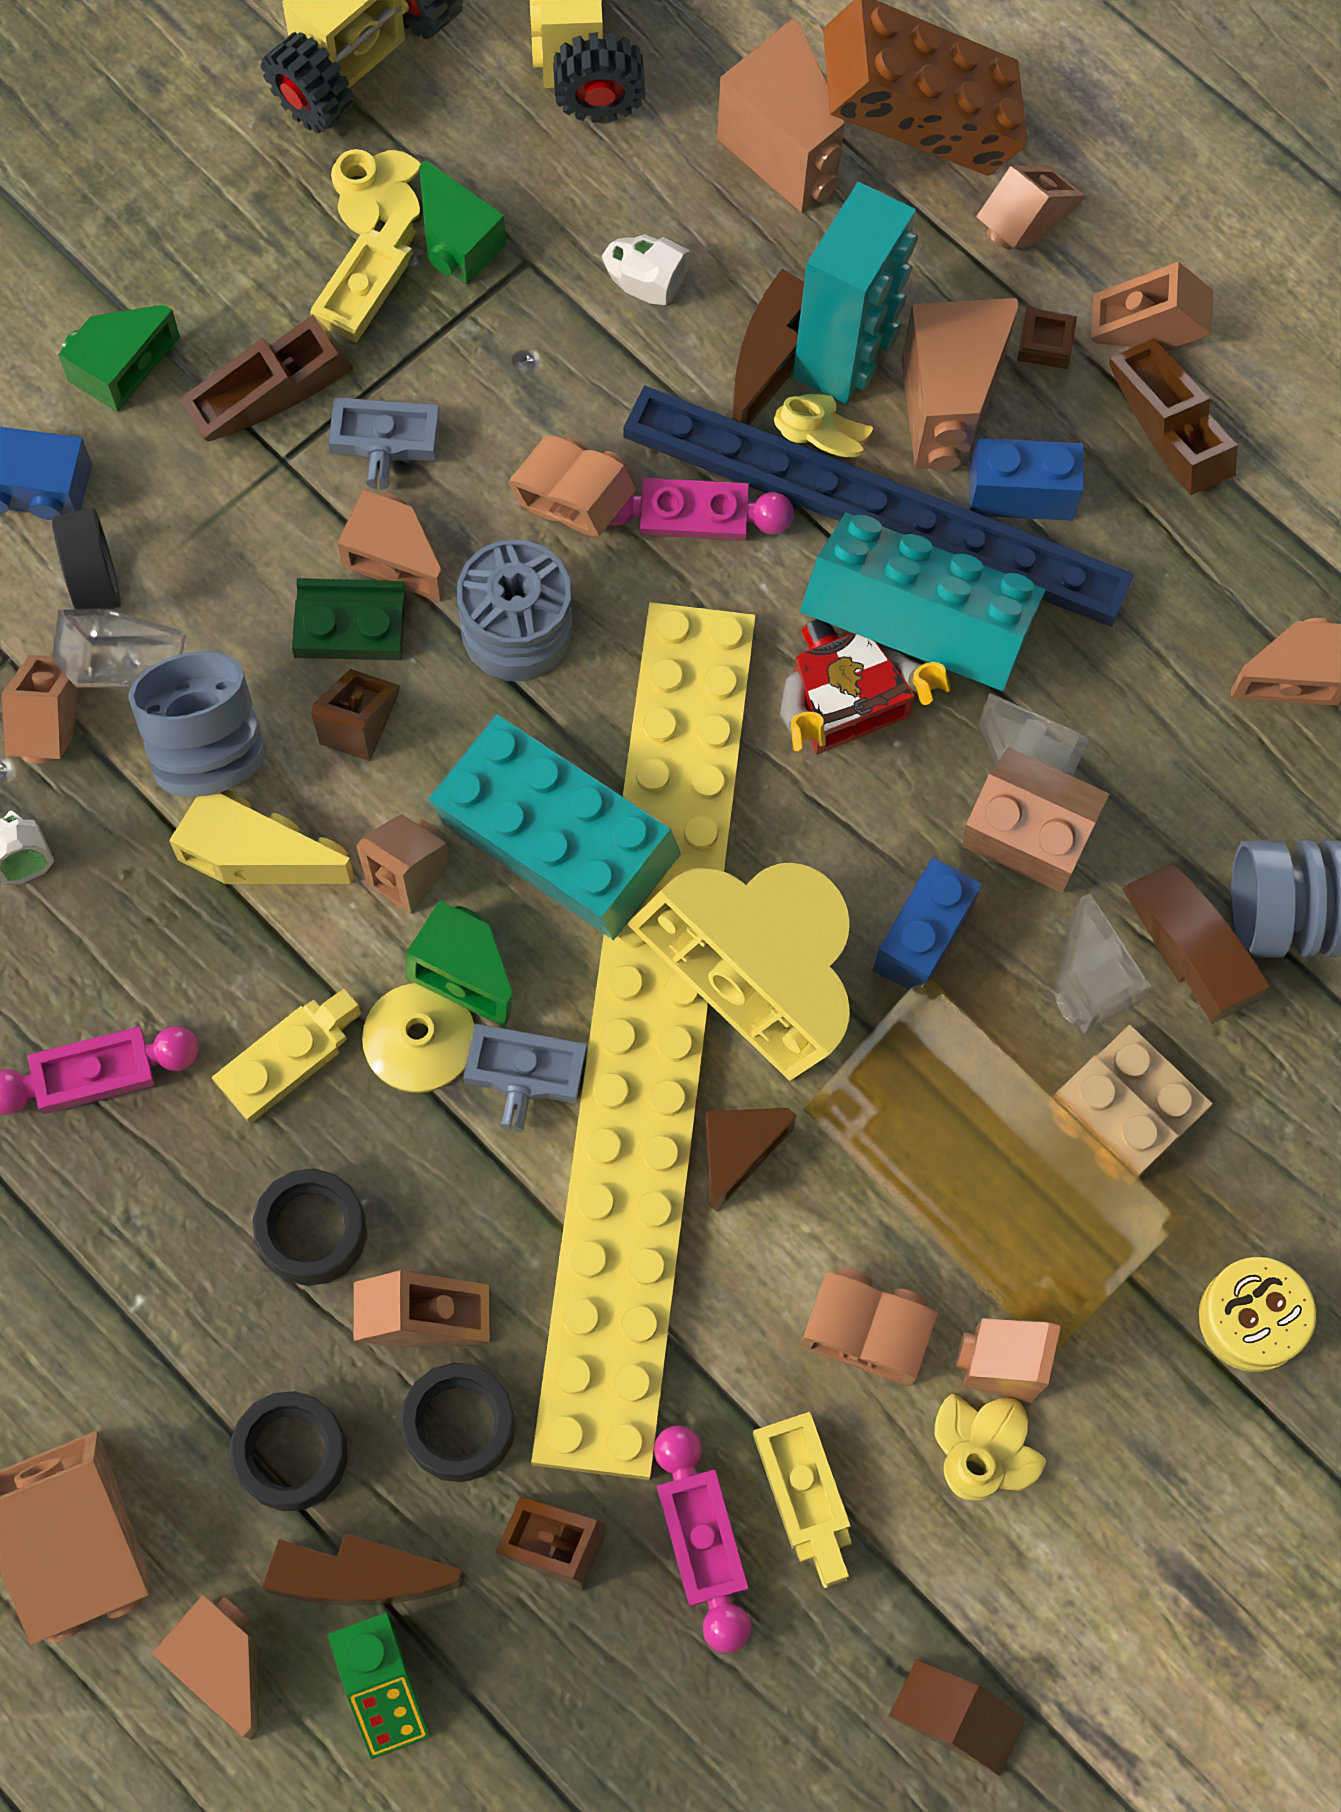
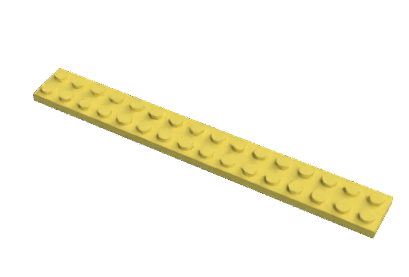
[531,602,755,1480]

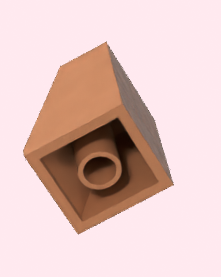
[717,18,845,213]
[901,298,1018,471]
[962,747,1110,893]
[0,1430,149,1645]

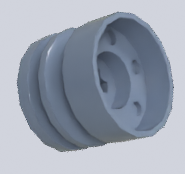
[457,539,572,681]
[128,651,266,797]
[1231,840,1341,958]

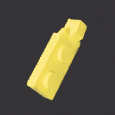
[310,209,416,343]
[212,989,361,1124]
[753,1412,852,1588]

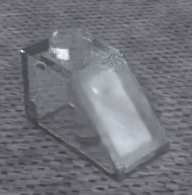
[52,609,186,687]
[979,693,1091,777]
[1054,893,1151,1034]

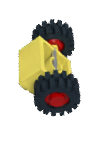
[261,0,463,133]
[530,0,645,123]

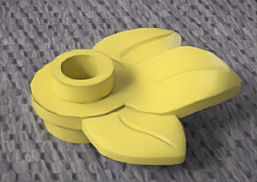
[331,149,421,235]
[774,394,873,457]
[934,1394,1047,1500]

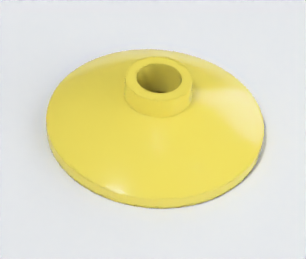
[362,983,474,1093]

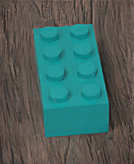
[793,182,918,405]
[800,513,1046,691]
[428,714,681,941]

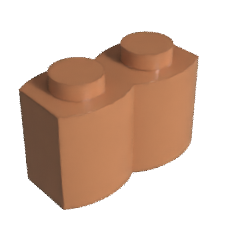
[508,435,636,537]
[800,1268,938,1386]

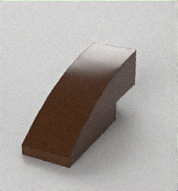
[732,269,804,425]
[180,314,353,442]
[1109,338,1238,495]
[1123,863,1270,1024]
[262,1533,465,1606]

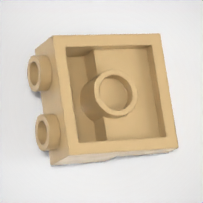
[1049,1024,1213,1185]

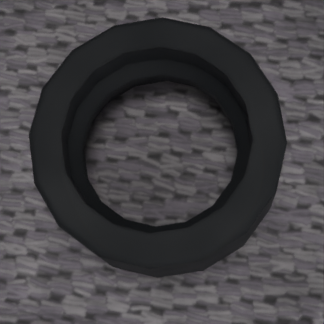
[52,508,121,616]
[252,1168,367,1286]
[400,1362,516,1482]
[230,1391,348,1511]

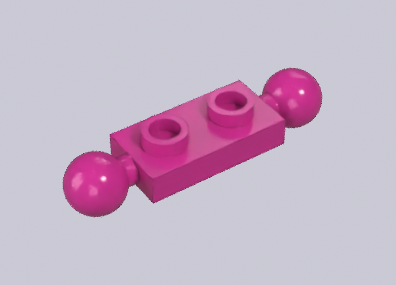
[609,478,794,541]
[0,1026,199,1115]
[654,1425,751,1654]

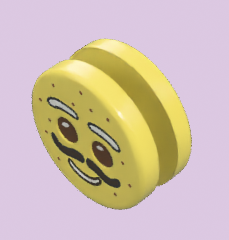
[1199,1257,1316,1372]

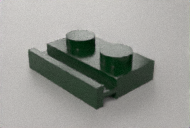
[292,578,406,661]

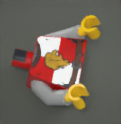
[780,619,951,755]

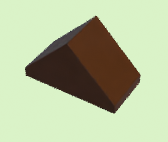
[311,669,400,761]
[704,1108,797,1212]
[496,1496,606,1591]
[889,1660,1026,1776]

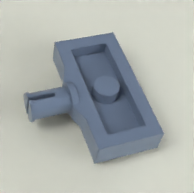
[328,397,440,489]
[463,1024,587,1132]

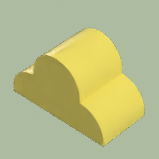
[627,863,850,1081]

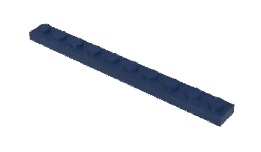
[623,385,1134,627]

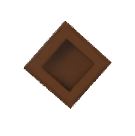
[1017,307,1077,369]

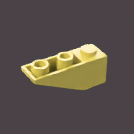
[169,790,355,884]

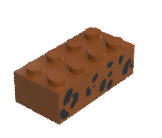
[823,0,1028,176]

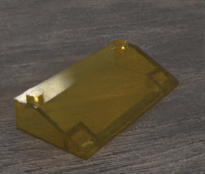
[803,980,1184,1351]

